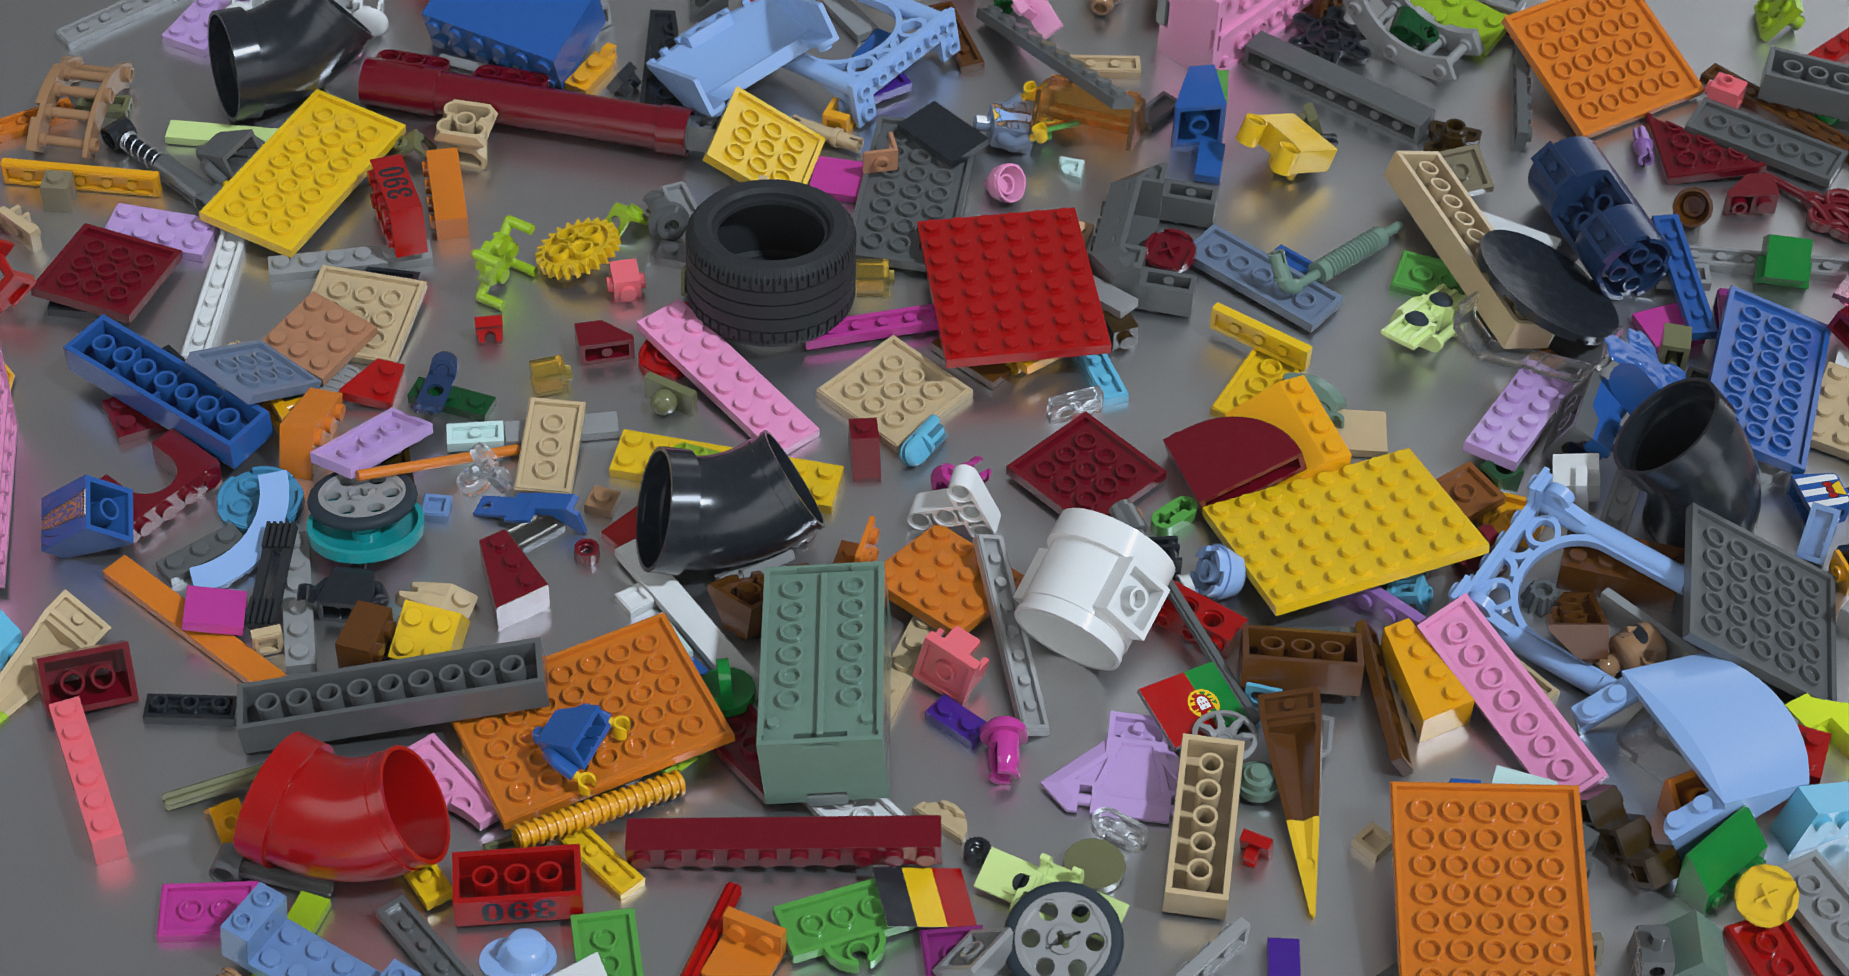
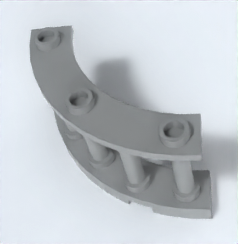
[1342,0,1485,81]

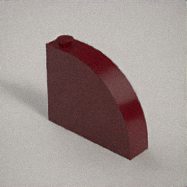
[1163,416,1307,515]

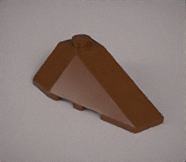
[707,563,810,640]
[1545,592,1609,663]

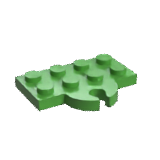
[773,878,914,973]

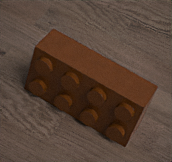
[1556,530,1684,613]
[1239,624,1364,697]

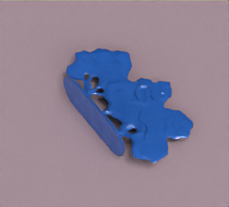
[1604,328,1686,415]

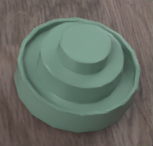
[1239,761,1279,803]

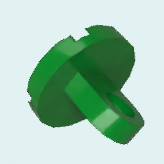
[702,658,756,717]

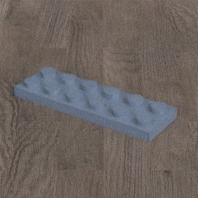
[1193,224,1344,333]

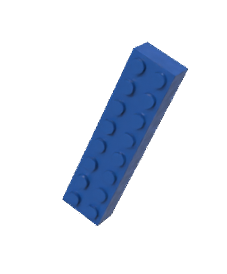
[63,314,274,469]

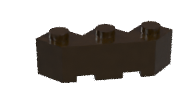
[1580,784,1682,890]

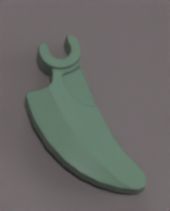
[1283,372,1347,429]

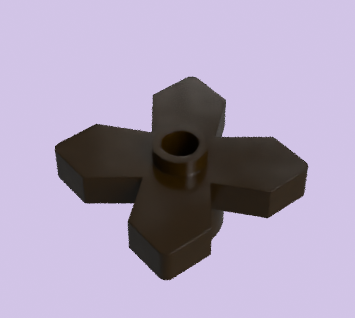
[1423,119,1482,152]

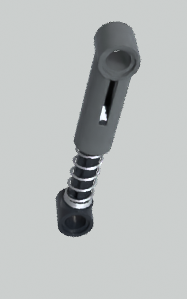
[100,116,223,213]

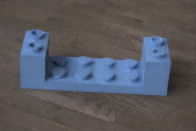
[220,882,421,976]

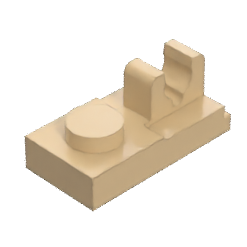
[0,205,42,253]

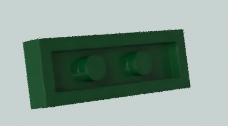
[407,377,497,422]

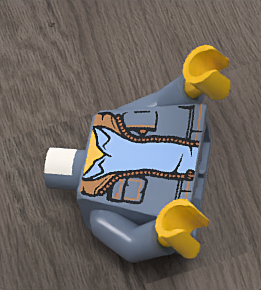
[973,80,1048,154]

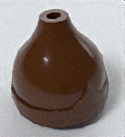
[1672,187,1713,227]

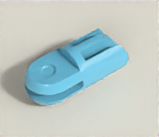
[899,414,948,467]

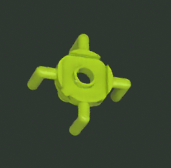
[471,215,538,311]

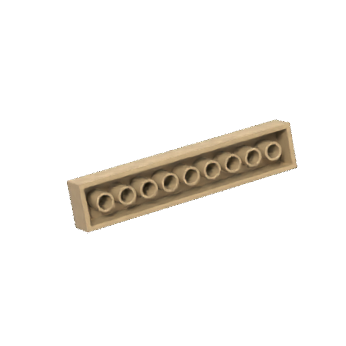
[1384,151,1554,349]

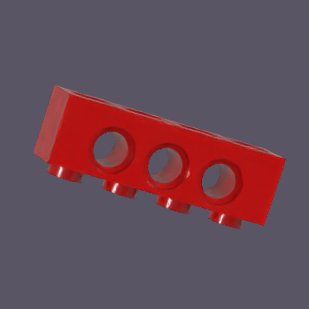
[1154,580,1248,660]

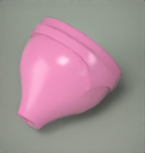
[983,163,1026,203]

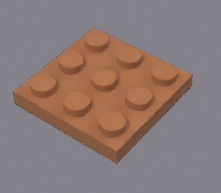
[262,291,378,386]

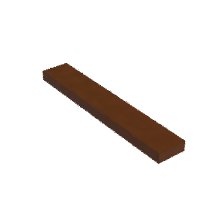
[1354,619,1414,777]

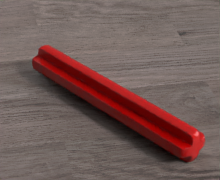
[680,882,742,976]

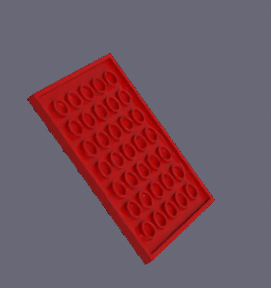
[917,207,1111,369]

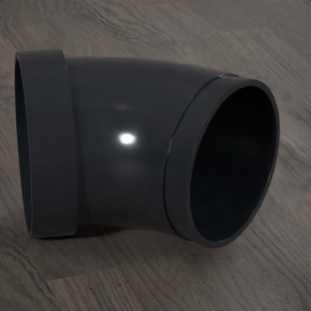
[208,0,375,122]
[1613,377,1761,564]
[636,430,826,575]

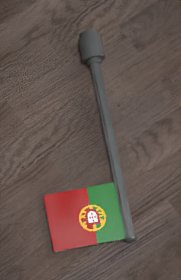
[1109,499,1260,751]

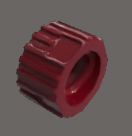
[574,539,600,567]

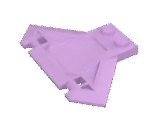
[1040,711,1180,824]

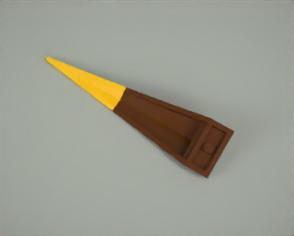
[1258,686,1324,919]

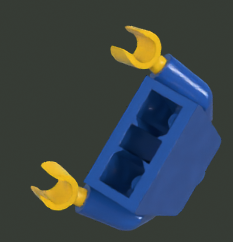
[532,703,631,797]

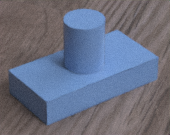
[1795,502,1842,565]

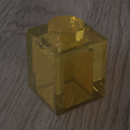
[856,259,895,297]
[529,354,573,398]

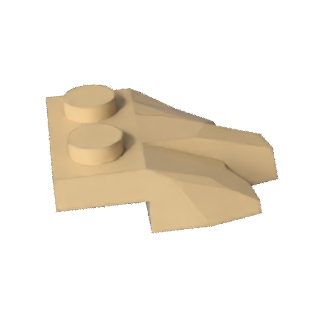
[395,582,479,621]

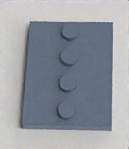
[186,339,322,405]

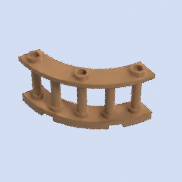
[25,55,134,160]

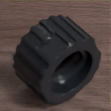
[963,836,991,868]

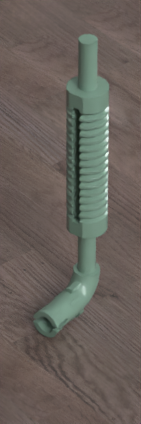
[1267,221,1403,295]

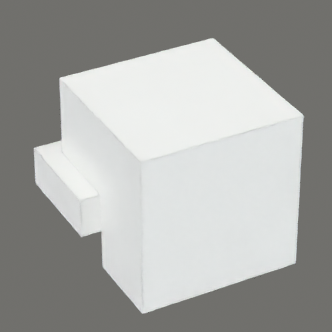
[1552,453,1601,514]

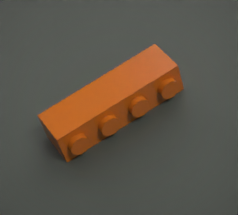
[422,147,469,241]

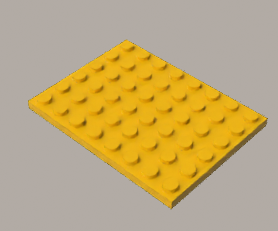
[1202,448,1489,616]

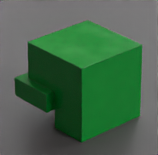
[1753,234,1813,290]

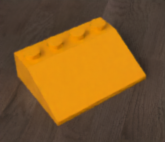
[1224,375,1352,487]

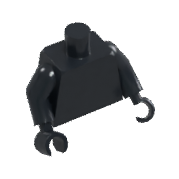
[297,563,390,623]

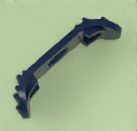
[411,351,459,416]

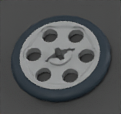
[307,466,418,531]
[1004,881,1124,976]

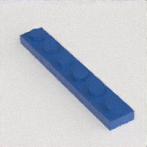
[1651,214,1718,340]

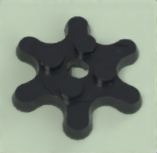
[1288,6,1371,64]

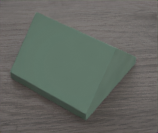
[1664,910,1728,976]

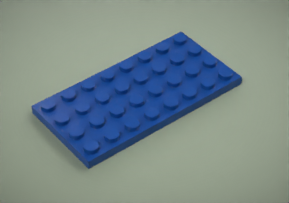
[1708,285,1831,474]

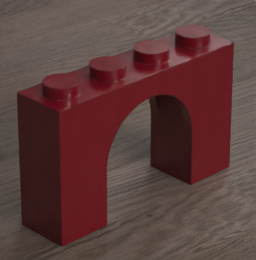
[100,428,223,544]

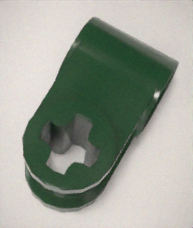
[1389,6,1439,51]

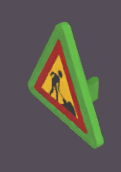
[1032,114,1080,139]

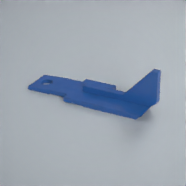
[473,493,588,535]

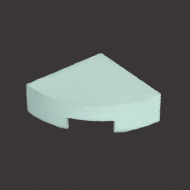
[1059,156,1085,184]

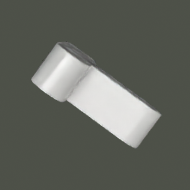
[907,464,1001,538]

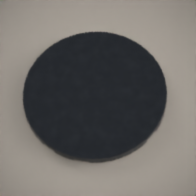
[1475,230,1619,345]

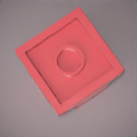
[912,626,990,706]

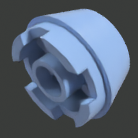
[1190,543,1246,601]

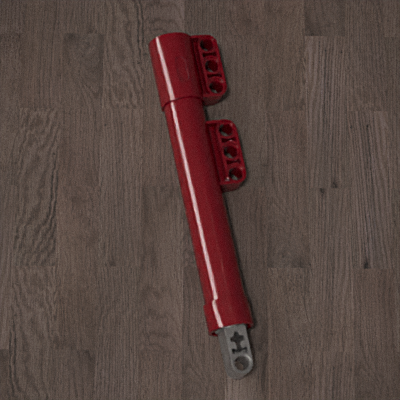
[358,49,720,157]

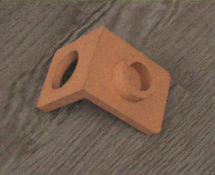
[862,132,898,174]

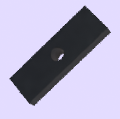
[142,693,237,726]

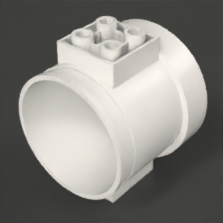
[1013,508,1175,671]

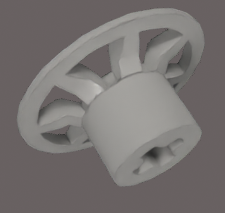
[1192,710,1259,760]

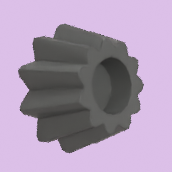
[1520,578,1561,618]

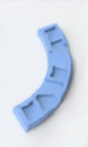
[189,470,289,589]

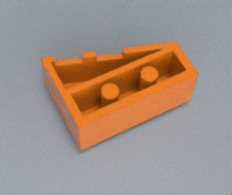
[279,387,346,481]

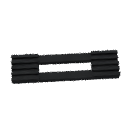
[244,521,298,628]

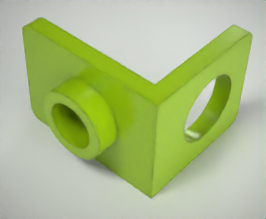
[606,202,648,237]

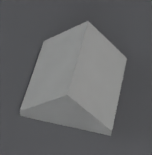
[932,927,1013,976]

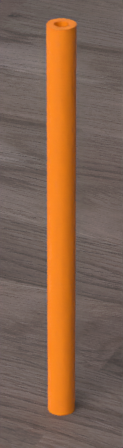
[355,444,520,482]

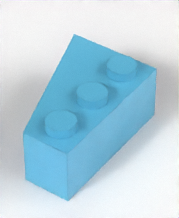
[1769,781,1849,855]

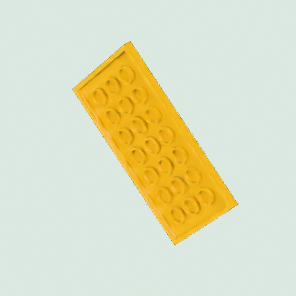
[199,89,406,258]

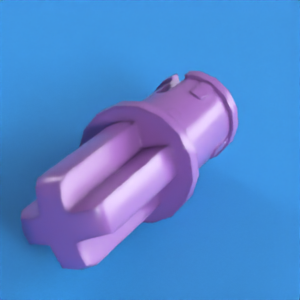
[1632,125,1655,166]

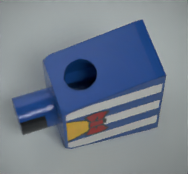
[1786,473,1849,528]

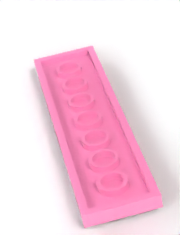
[636,299,820,455]
[1417,593,1609,793]

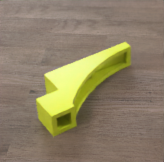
[1785,693,1849,760]

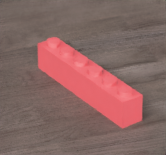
[49,696,128,865]

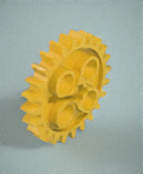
[535,217,622,280]

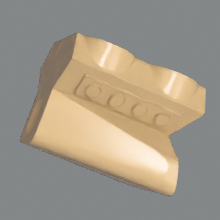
[433,99,498,170]

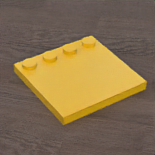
[703,86,826,184]

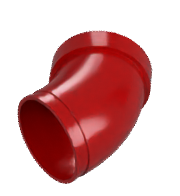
[234,731,450,882]

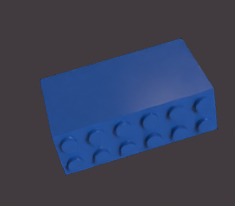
[421,0,606,90]

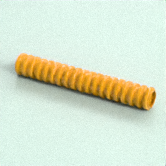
[511,770,686,848]

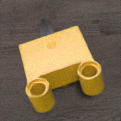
[1235,113,1339,181]

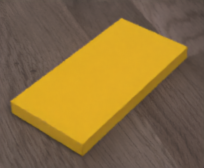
[1210,348,1303,418]

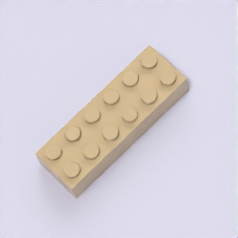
[1162,733,1245,920]

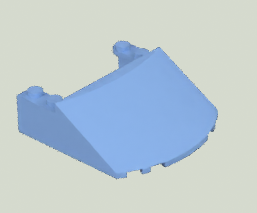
[646,0,839,117]
[1571,652,1810,862]

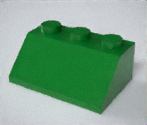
[1674,805,1768,915]

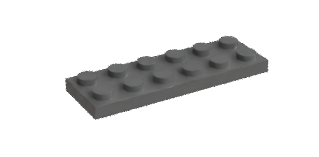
[1684,97,1849,188]

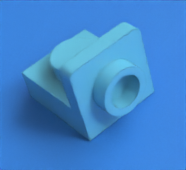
[1386,575,1434,615]

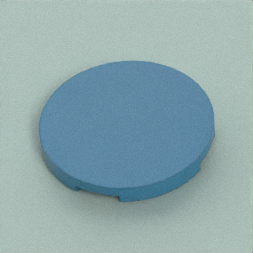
[216,466,305,535]

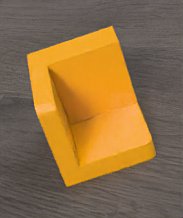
[822,97,856,134]

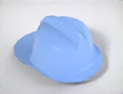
[479,928,557,976]

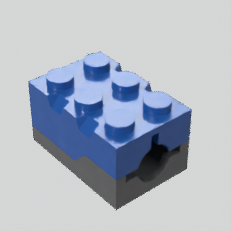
[1542,370,1627,462]

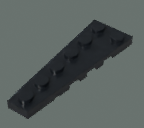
[640,10,685,107]

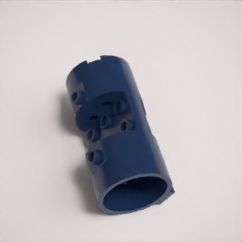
[1528,136,1673,300]

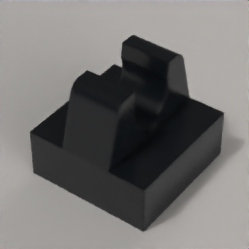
[606,61,641,97]

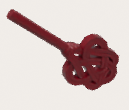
[1758,171,1849,242]

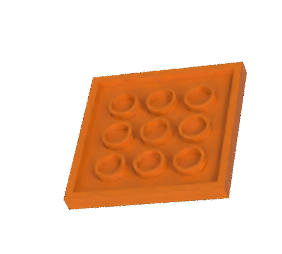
[885,523,1025,636]

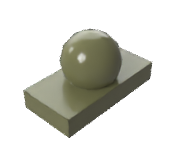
[644,371,697,417]

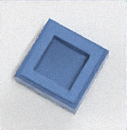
[421,493,453,523]

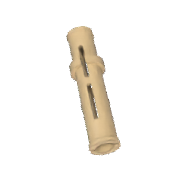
[792,114,864,154]

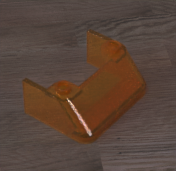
[1030,74,1146,151]

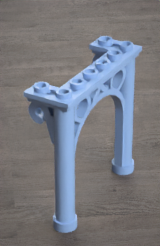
[782,0,961,128]
[1448,466,1684,695]

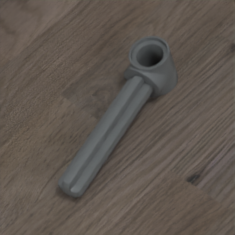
[209,843,335,898]

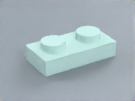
[446,420,505,452]

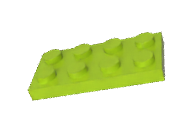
[1410,0,1507,59]

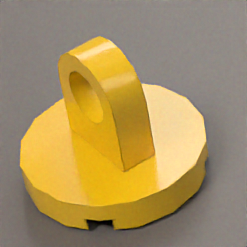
[1733,864,1799,928]

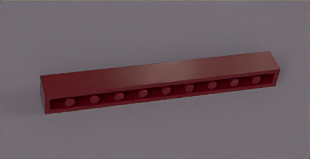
[625,815,942,869]

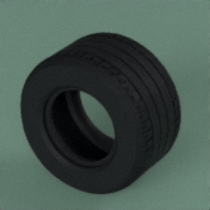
[685,179,857,347]

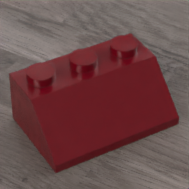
[32,640,139,719]

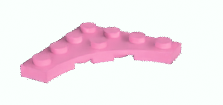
[408,733,499,831]

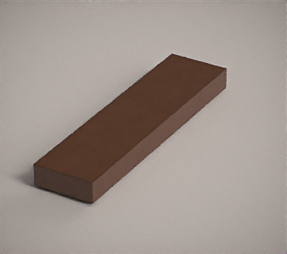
[928,1,985,74]

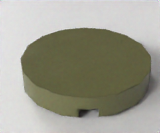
[1063,838,1126,894]

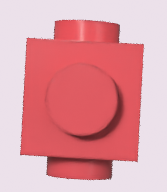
[1704,72,1748,109]
[606,258,646,303]

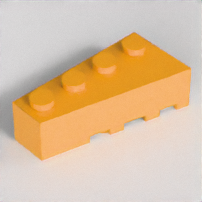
[1380,618,1475,744]

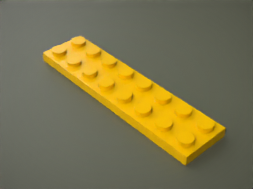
[609,429,844,515]

